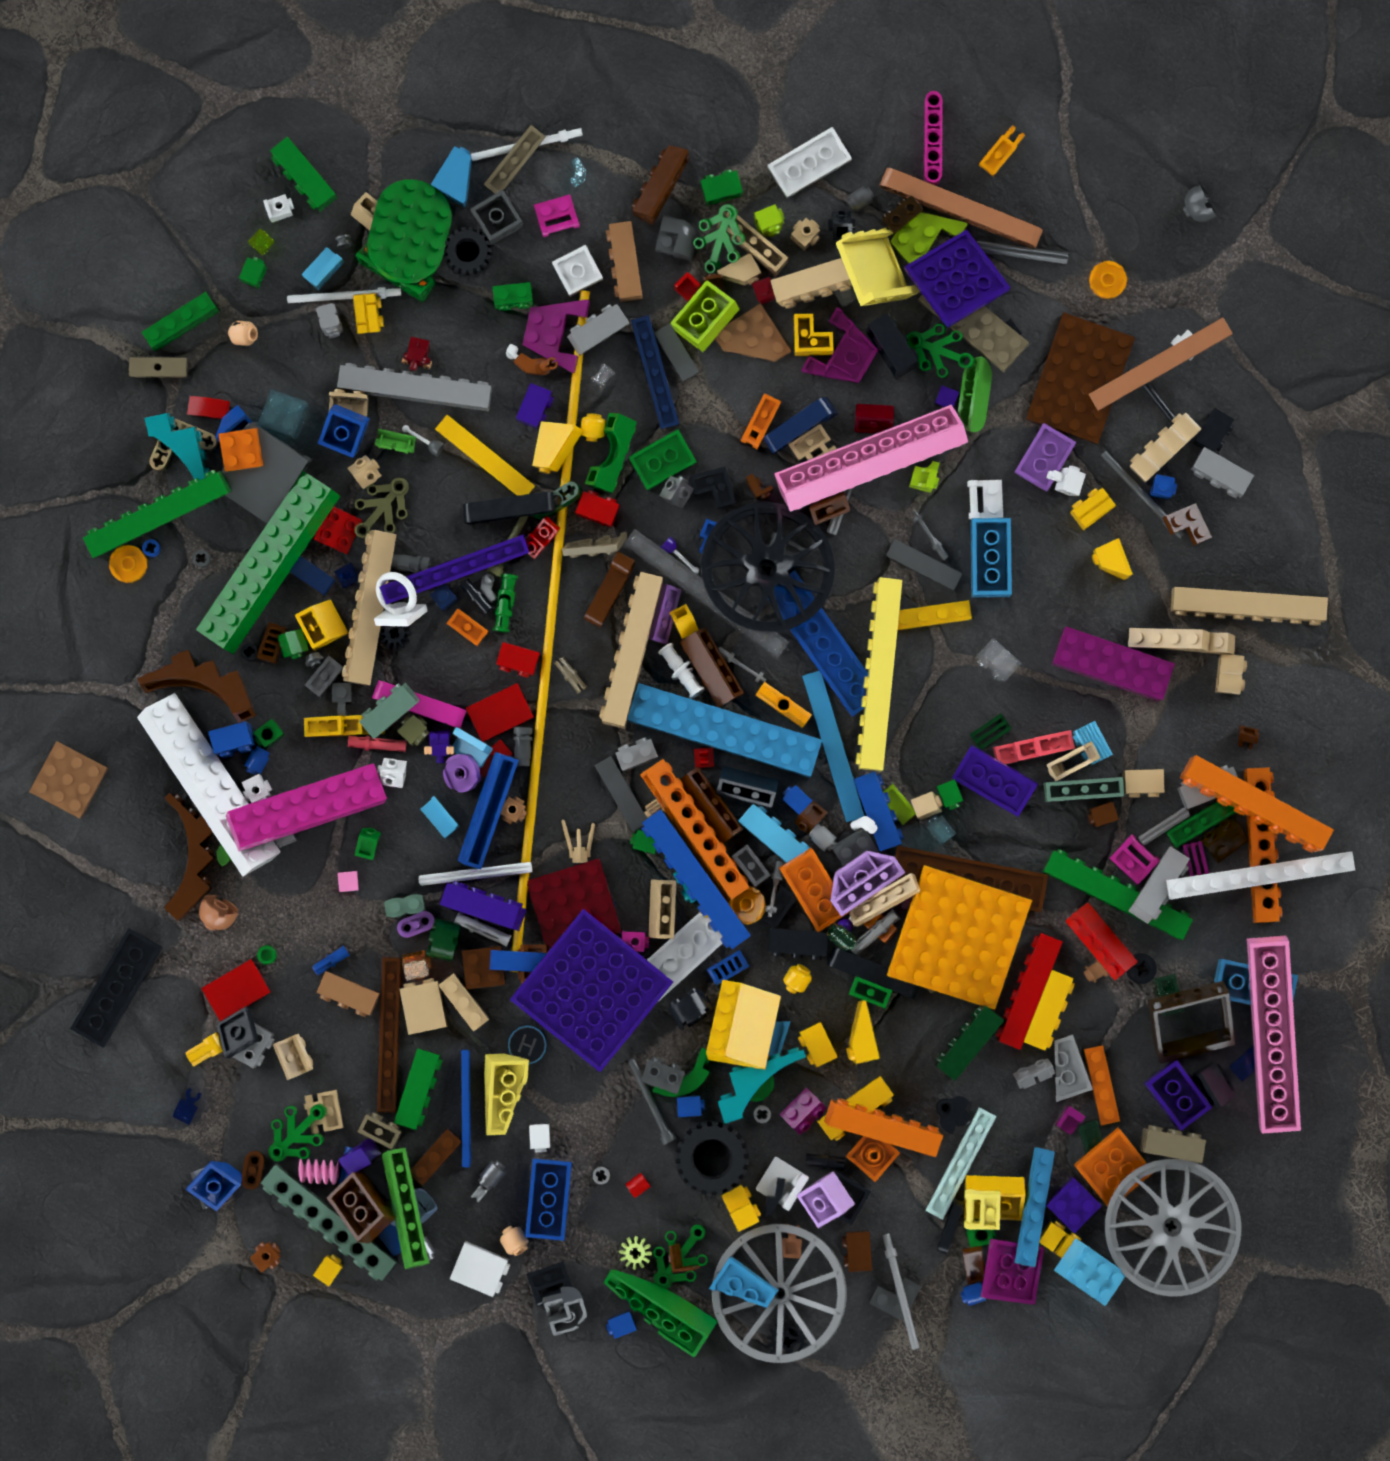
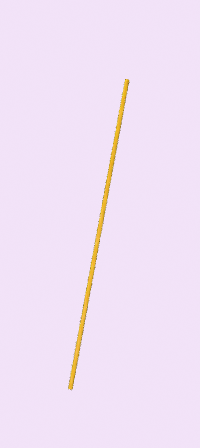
[509,290,590,973]

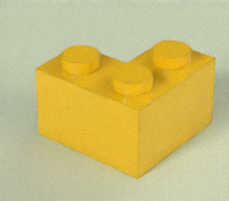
[793,314,834,356]
[721,1184,761,1232]

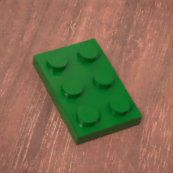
[628,429,697,491]

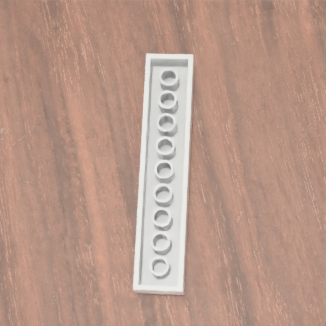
[137,693,281,877]

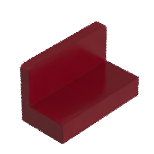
[854,404,894,433]

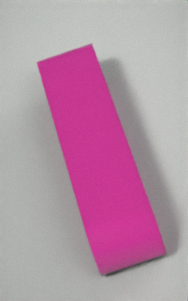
[924,91,942,186]
[372,680,466,729]

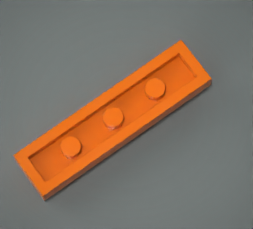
[1083,1045,1120,1125]

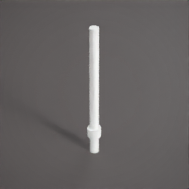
[471,128,583,161]
[287,287,401,303]

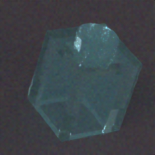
[926,815,956,846]

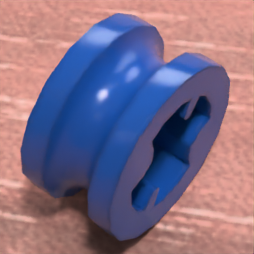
[142,539,161,557]

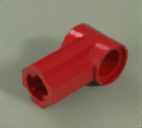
[625,1173,651,1198]

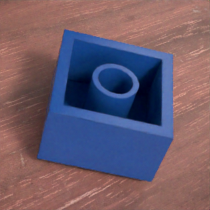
[318,404,370,458]
[208,721,257,759]

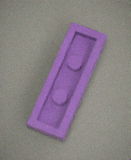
[648,584,682,645]

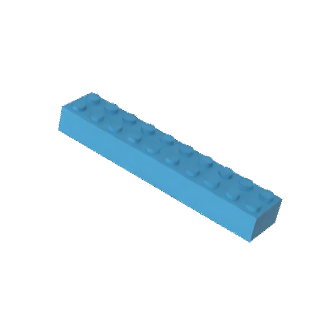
[627,683,822,778]

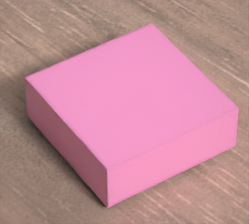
[338,871,359,892]

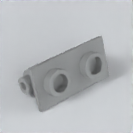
[1013,1058,1055,1089]

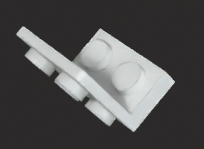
[756,1157,809,1211]

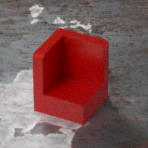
[674,272,701,303]

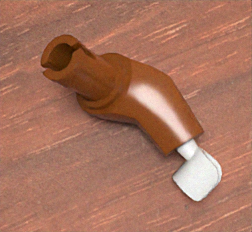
[506,344,558,375]

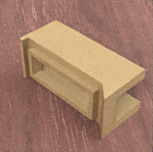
[1047,741,1101,782]

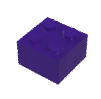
[1046,1177,1102,1233]

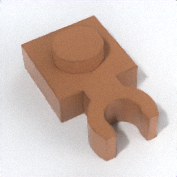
[782,1224,802,1259]

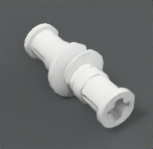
[658,643,705,699]

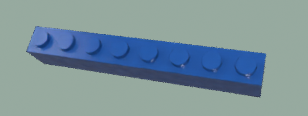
[641,809,751,949]

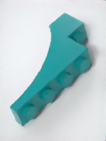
[145,413,213,502]
[718,1047,806,1124]

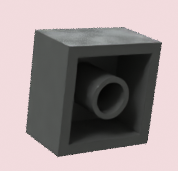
[470,190,524,246]

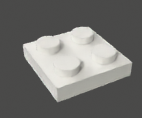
[552,245,603,297]

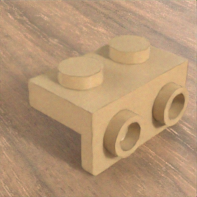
[329,389,369,417]
[273,1034,313,1080]

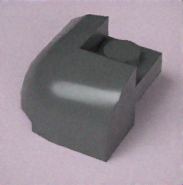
[655,215,697,261]
[542,1287,587,1336]

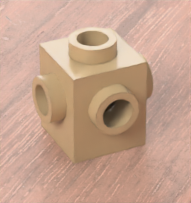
[790,218,820,251]
[348,455,382,489]

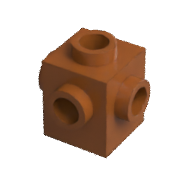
[250,1241,282,1273]

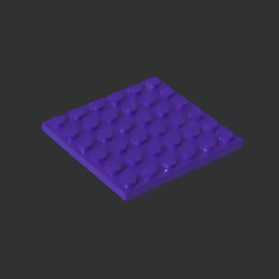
[510,909,673,1072]

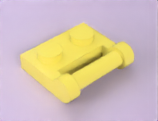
[964,1189,1001,1230]

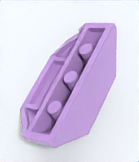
[830,851,905,916]

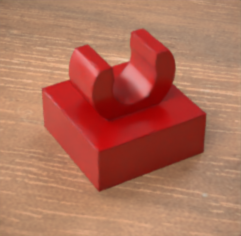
[694,747,714,768]

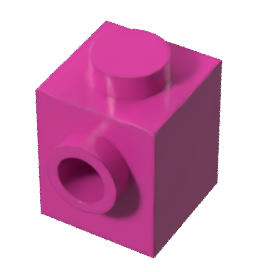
[622,932,649,952]

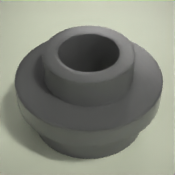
[305,652,324,669]

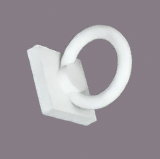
[374,572,427,626]

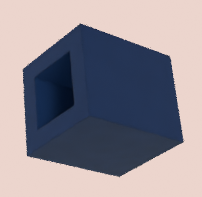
[430,584,458,612]

